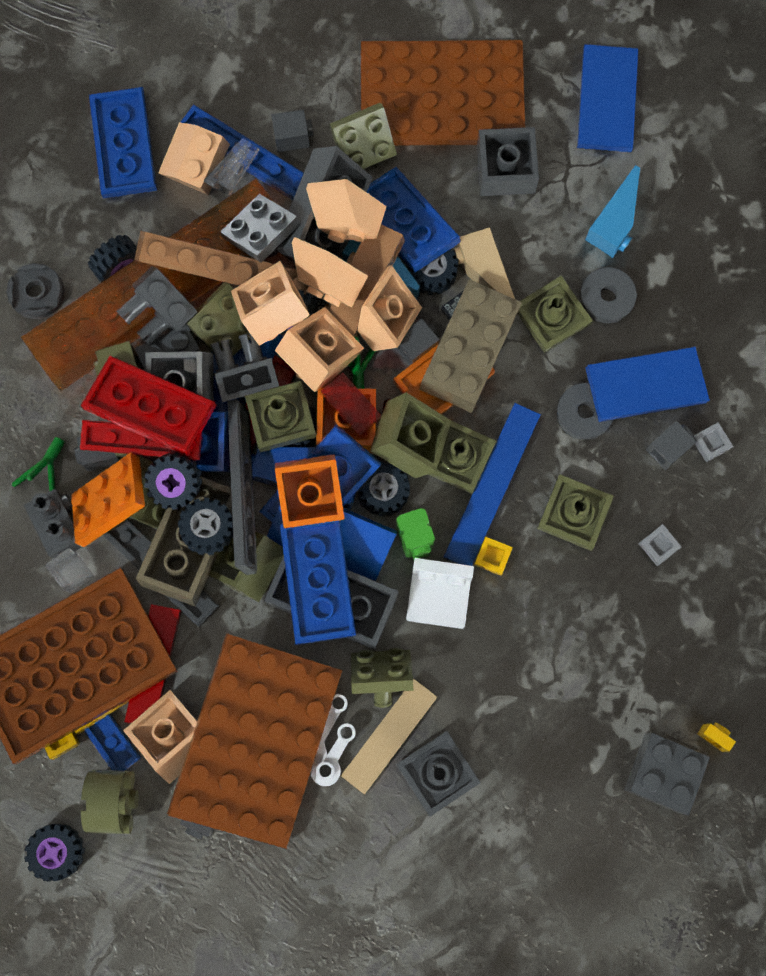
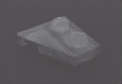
[204,138,260,196]

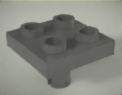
[220,194,301,263]
[396,731,481,817]

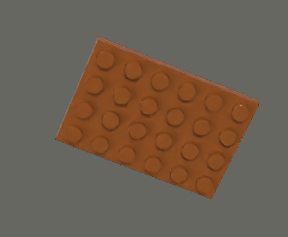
[361,40,525,146]
[0,568,178,765]
[167,634,342,849]

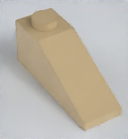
[453,228,515,299]

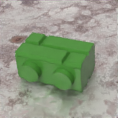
[396,508,435,560]

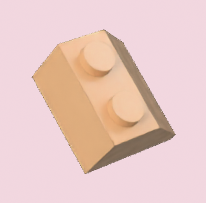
[158,122,230,195]
[306,179,387,243]
[292,237,368,308]
[231,261,310,346]
[357,265,422,351]
[275,307,364,392]
[123,690,197,784]

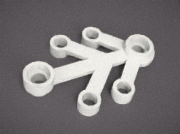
[311,694,356,786]

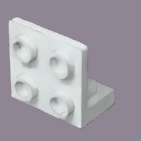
[406,558,474,629]

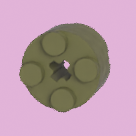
[81,770,139,834]

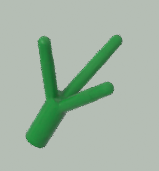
[348,337,375,389]
[12,437,65,492]

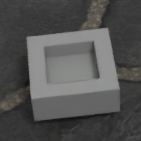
[693,422,734,463]
[638,524,682,566]

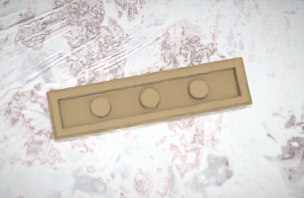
[341,679,437,795]

